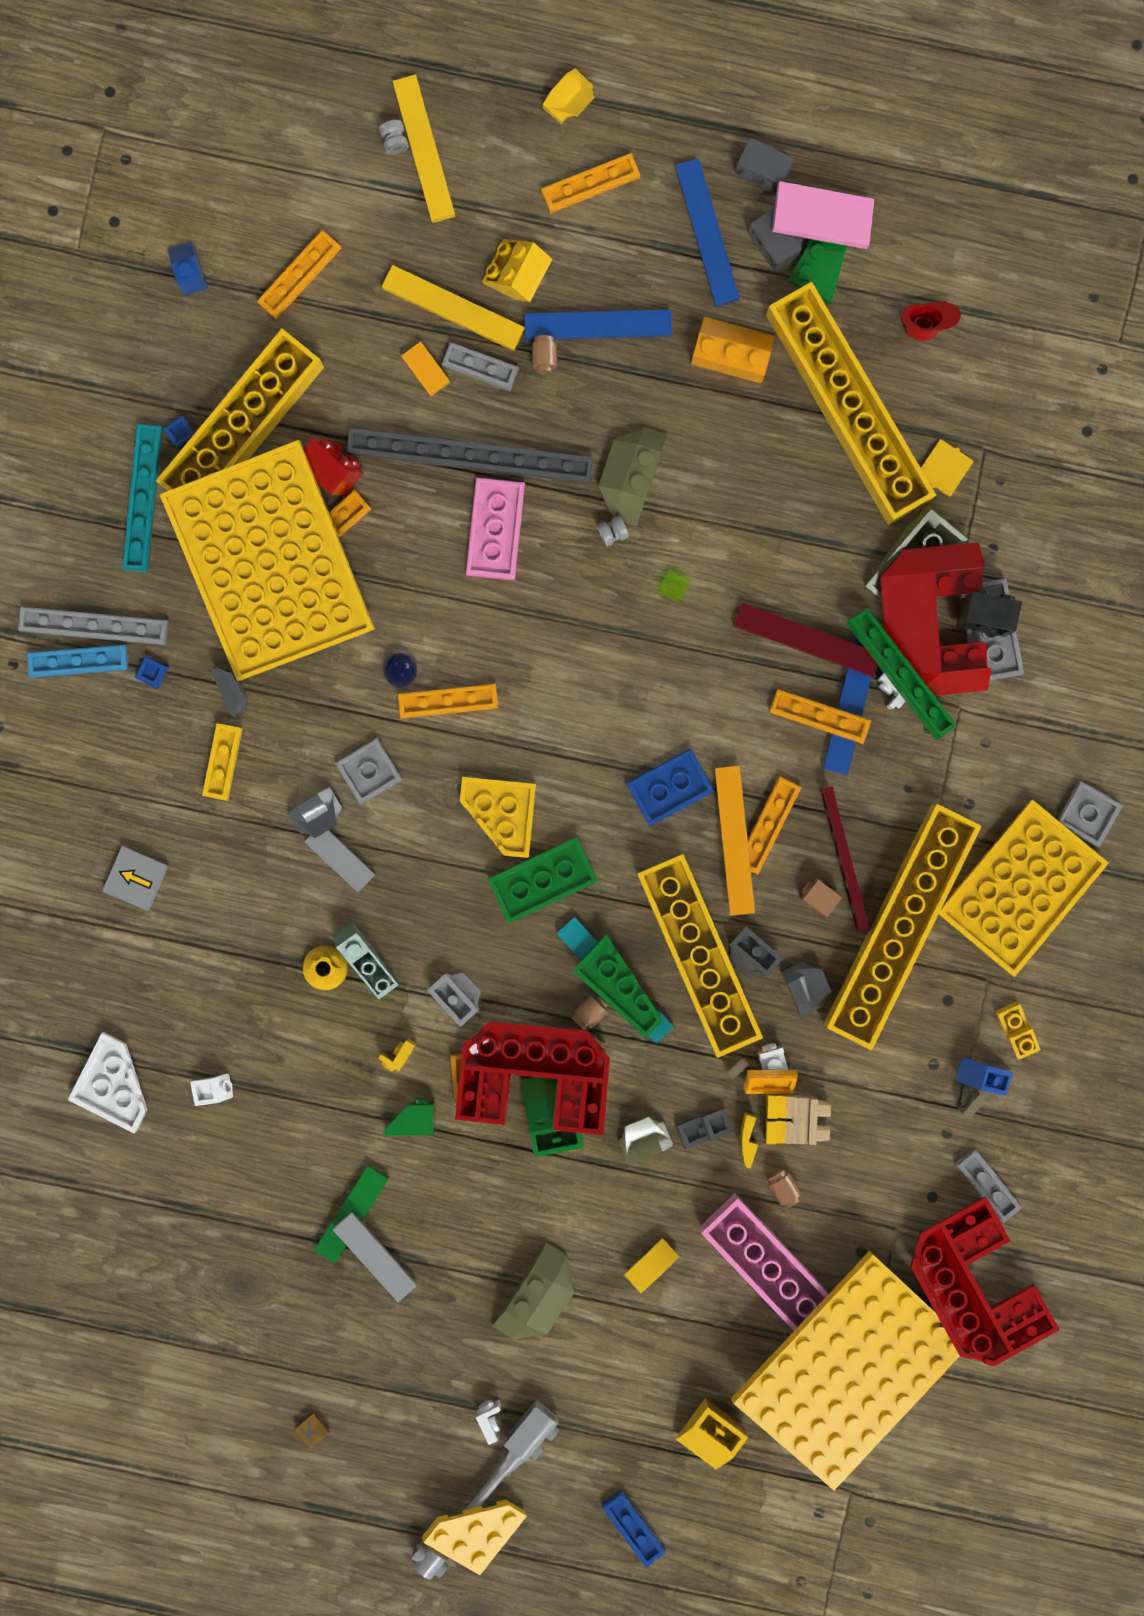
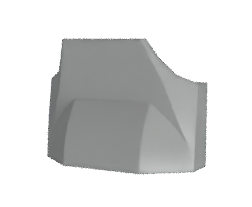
[427,973,481,1027]

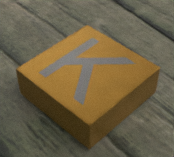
[294,1412,330,1449]

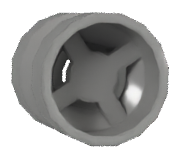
[379,120,409,155]
[597,515,629,547]

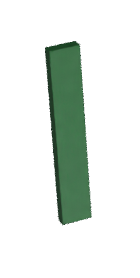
[846,608,957,741]

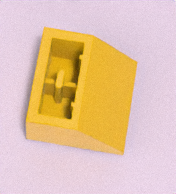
[482,239,552,302]
[676,1398,748,1469]

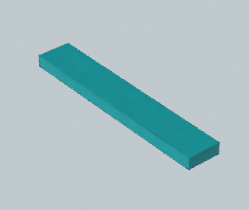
[122,424,163,573]
[557,917,674,1043]

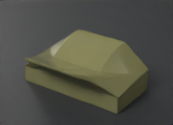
[618,1117,673,1164]

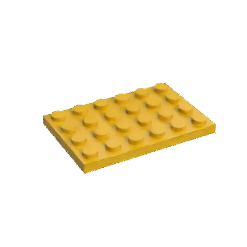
[938,800,1109,977]

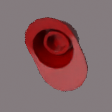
[901,302,961,341]

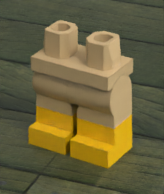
[764,1094,831,1145]

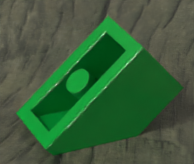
[383,1098,435,1136]

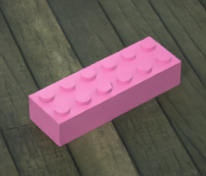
[699,1193,829,1331]

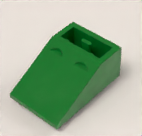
[521,1077,584,1157]

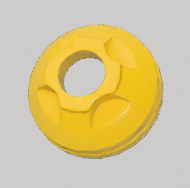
[303,945,348,990]

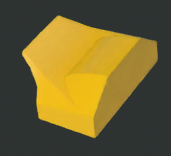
[543,68,595,124]

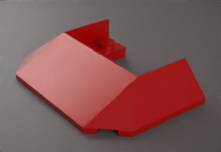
[880,542,992,696]
[455,1022,611,1135]
[910,1196,1060,1366]

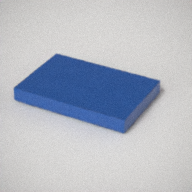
[626,748,714,827]

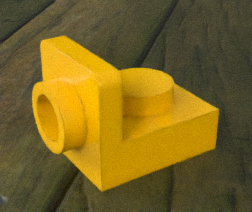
[378,1039,417,1072]

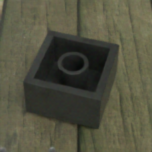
[956,589,1022,637]

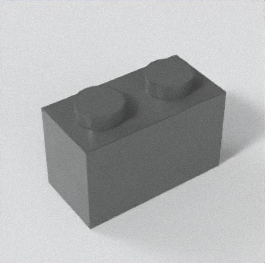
[735,137,794,193]
[748,208,802,273]

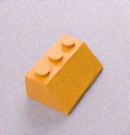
[691,317,775,384]

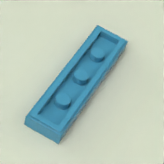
[27,645,129,678]

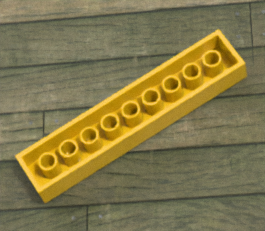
[766,282,936,525]
[823,804,982,1050]

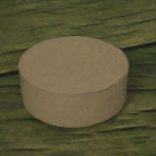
[726,1057,750,1080]

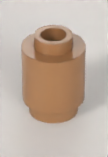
[532,335,557,374]
[572,995,608,1031]
[767,1168,802,1208]

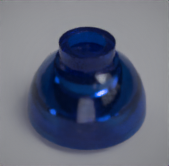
[383,653,417,687]

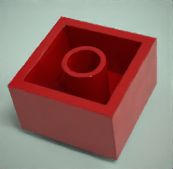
[304,438,364,495]

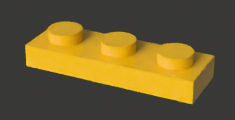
[202,723,243,801]

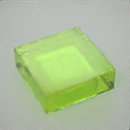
[657,570,691,603]

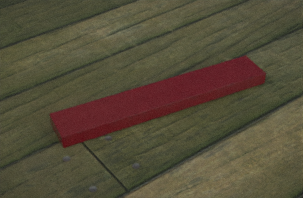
[734,603,878,678]
[820,786,870,933]

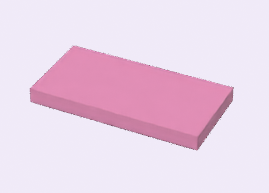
[772,181,874,249]
[466,477,525,581]

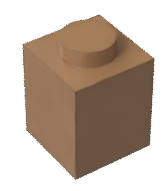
[800,879,842,917]

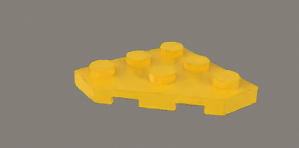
[460,777,536,858]
[422,1500,527,1575]

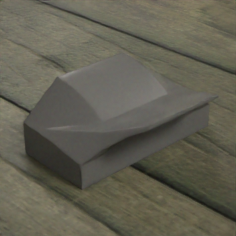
[211,668,249,718]
[288,787,343,838]
[729,926,784,978]
[780,961,832,1017]

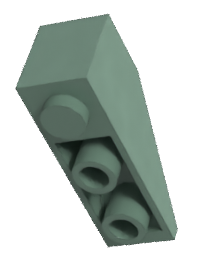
[332,921,398,999]

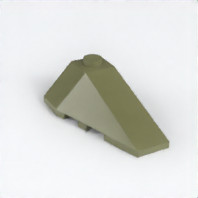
[865,503,968,599]

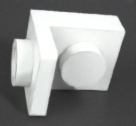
[876,672,905,710]
[757,1043,788,1070]
[190,1073,233,1106]
[476,1400,501,1445]

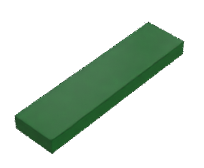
[314,1165,389,1264]

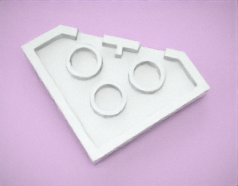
[68,1032,148,1133]

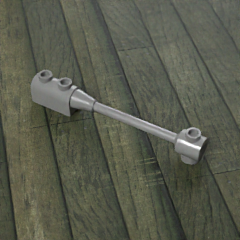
[410,1399,560,1580]

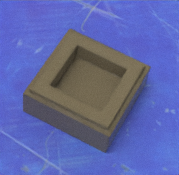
[958,1091,986,1119]

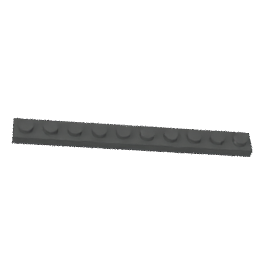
[347,428,593,484]

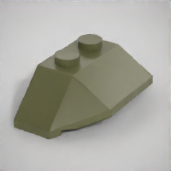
[598,427,667,527]
[492,1241,574,1339]

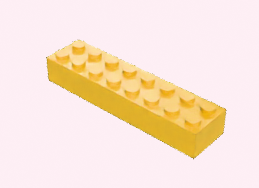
[156,329,324,491]
[636,854,763,1058]

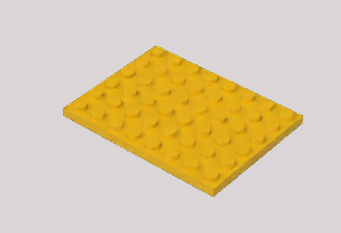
[159,440,375,682]
[731,1251,960,1490]

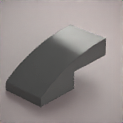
[675,1108,733,1149]

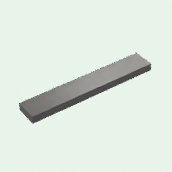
[18,606,169,646]

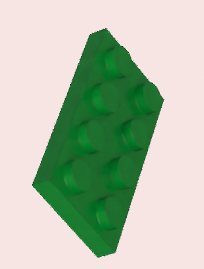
[488,837,598,924]

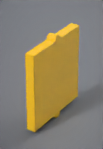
[921,439,974,497]

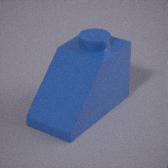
[168,242,208,296]
[956,1057,1013,1096]

